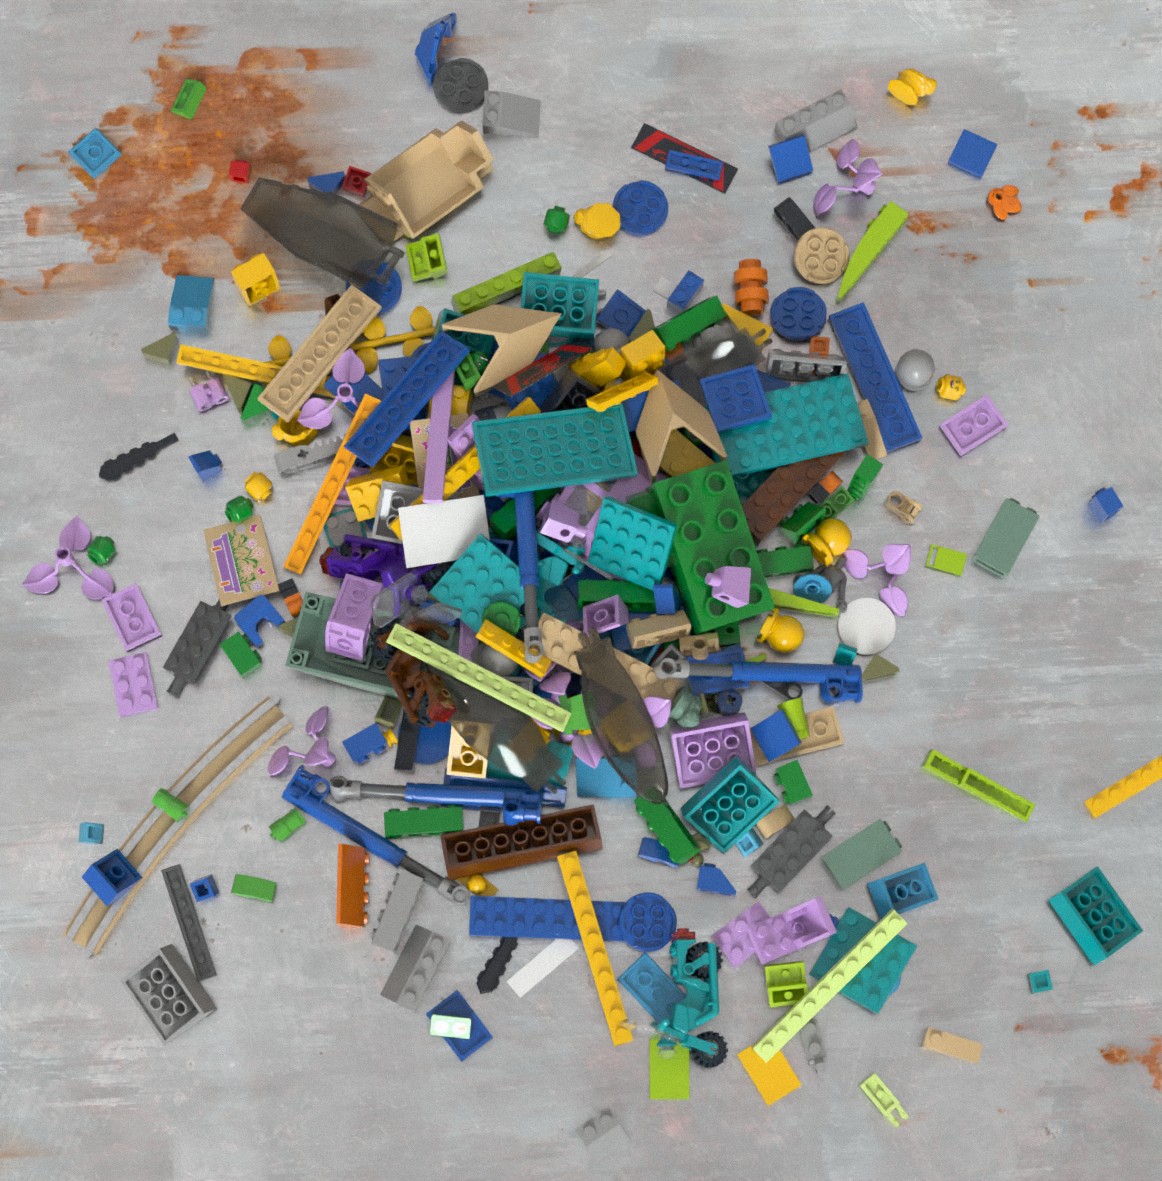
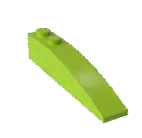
[836,201,909,304]

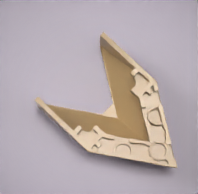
[441,304,561,398]
[636,369,727,484]

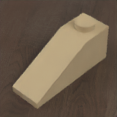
[857,399,887,460]
[921,1027,983,1064]

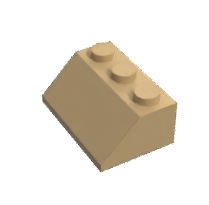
[626,610,691,650]

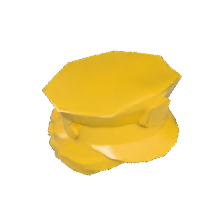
[887,68,937,106]
[574,203,621,239]
[272,410,317,446]

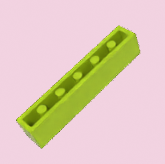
[451,251,562,315]

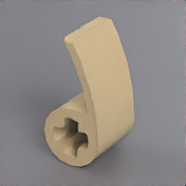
[756,805,795,839]

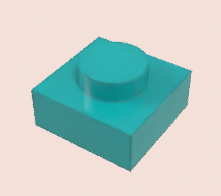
[833,642,858,665]
[1028,970,1053,993]

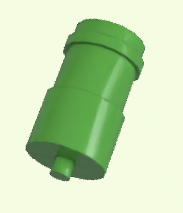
[151,788,190,822]
[268,807,306,842]

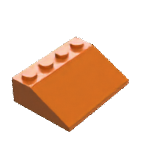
[336,844,370,928]

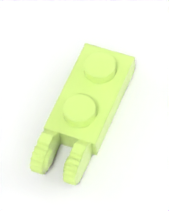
[859,1072,909,1128]

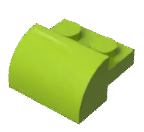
[405,233,448,282]
[764,961,808,1007]

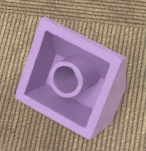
[583,595,629,638]

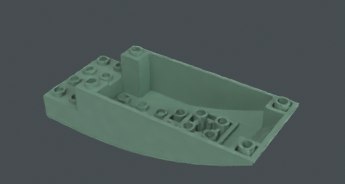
[285,592,484,713]

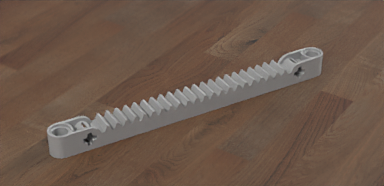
[274,393,509,474]

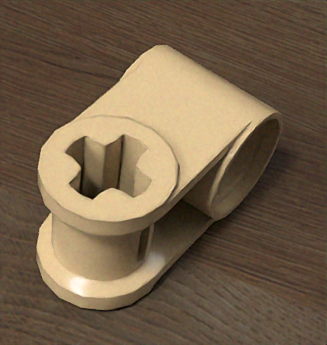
[885,491,923,524]

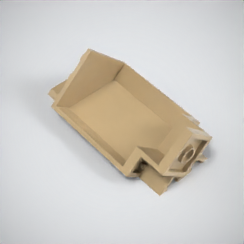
[355,120,494,246]

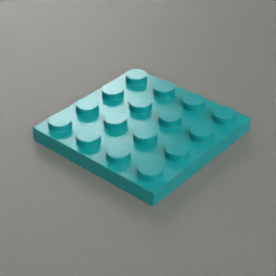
[587,496,678,591]
[429,533,524,633]
[809,907,917,1015]

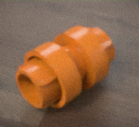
[734,259,769,316]

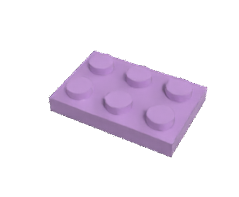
[939,394,1008,456]
[101,583,162,651]
[108,652,159,717]
[711,901,771,968]

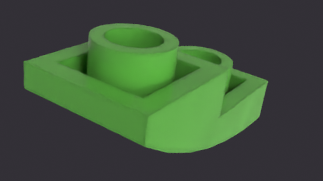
[819,486,855,521]
[231,874,276,902]

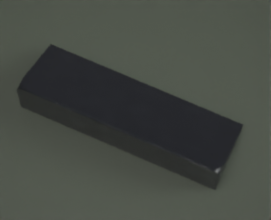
[394,712,421,772]

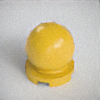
[802,518,852,567]
[755,608,805,654]

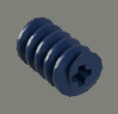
[716,689,743,716]

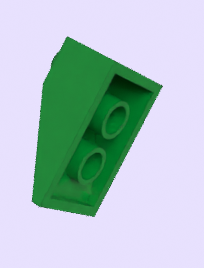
[778,502,827,547]

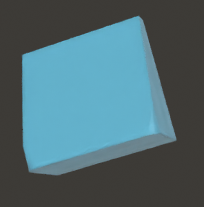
[78,822,103,844]
[735,828,764,857]

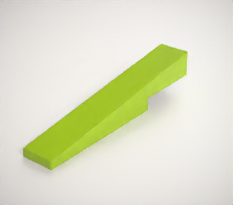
[769,588,839,617]
[921,749,1035,822]

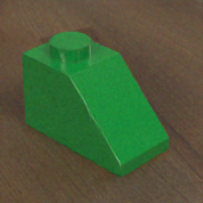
[240,383,269,420]

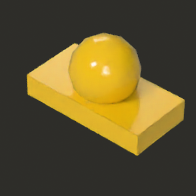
[456,874,499,896]

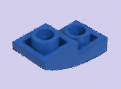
[638,837,679,868]

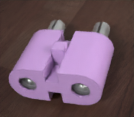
[189,370,229,411]

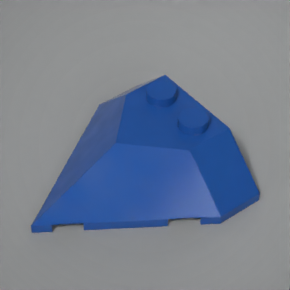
[415,12,457,86]

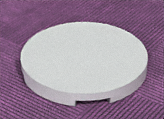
[838,598,896,655]

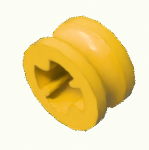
[381,728,398,747]

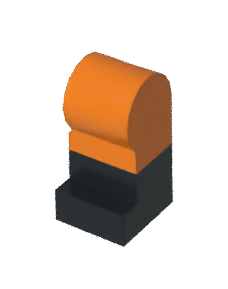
[807,470,843,505]
[278,578,303,618]

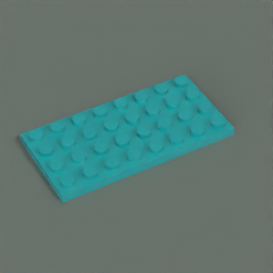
[704,373,869,477]
[471,403,638,497]

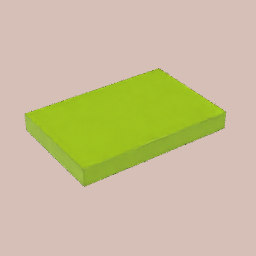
[649,1039,689,1099]

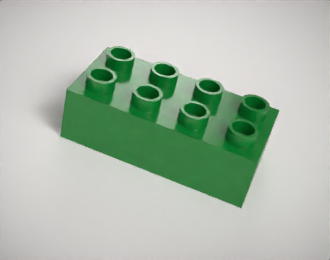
[645,460,775,635]

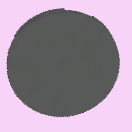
[433,58,489,113]

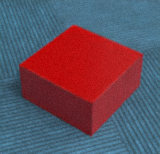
[342,166,372,198]

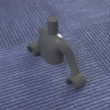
[793,556,847,613]

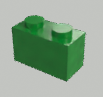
[220,631,262,678]
[773,760,813,806]

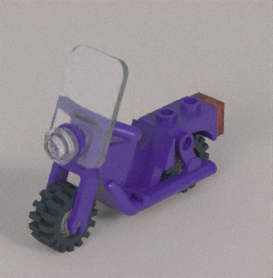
[319,534,453,628]

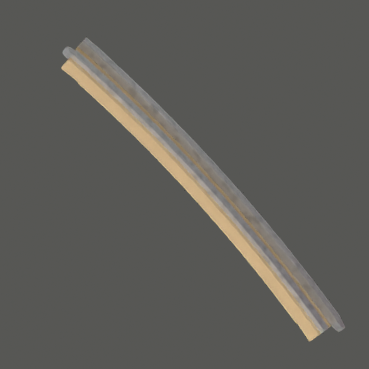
[63,696,293,958]

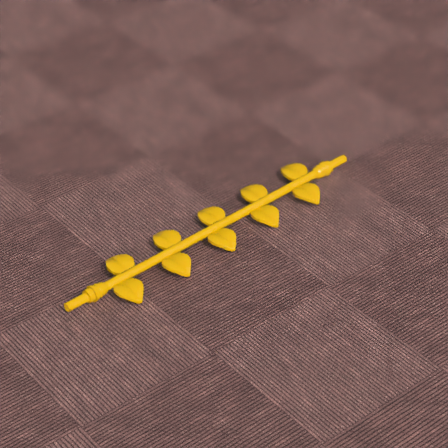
[223,306,435,387]

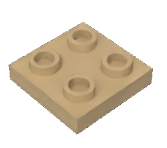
[679,632,719,660]

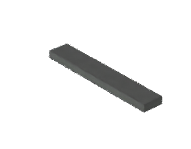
[161,864,217,982]

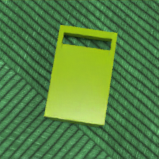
[925,544,967,576]

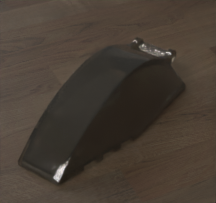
[240,177,405,289]

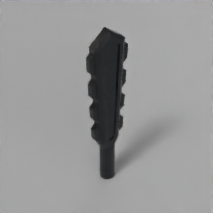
[99,432,178,482]
[476,937,518,994]

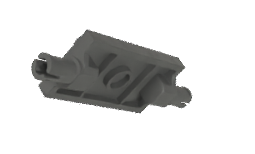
[163,599,231,697]
[747,805,836,898]

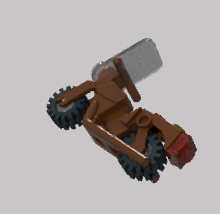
[371,603,463,727]

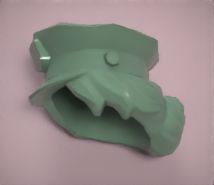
[669,686,702,728]

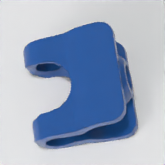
[234,595,285,647]

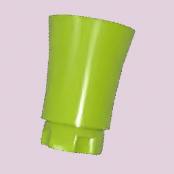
[777,698,810,740]

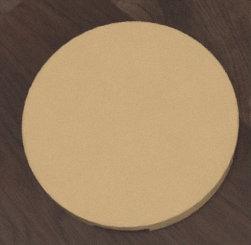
[794,227,850,284]

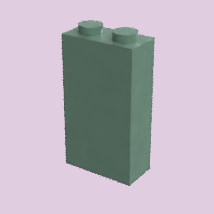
[972,498,1040,578]
[820,819,902,891]

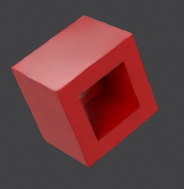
[229,160,251,183]

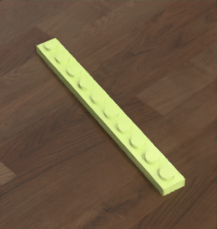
[386,623,572,732]
[752,908,907,1063]

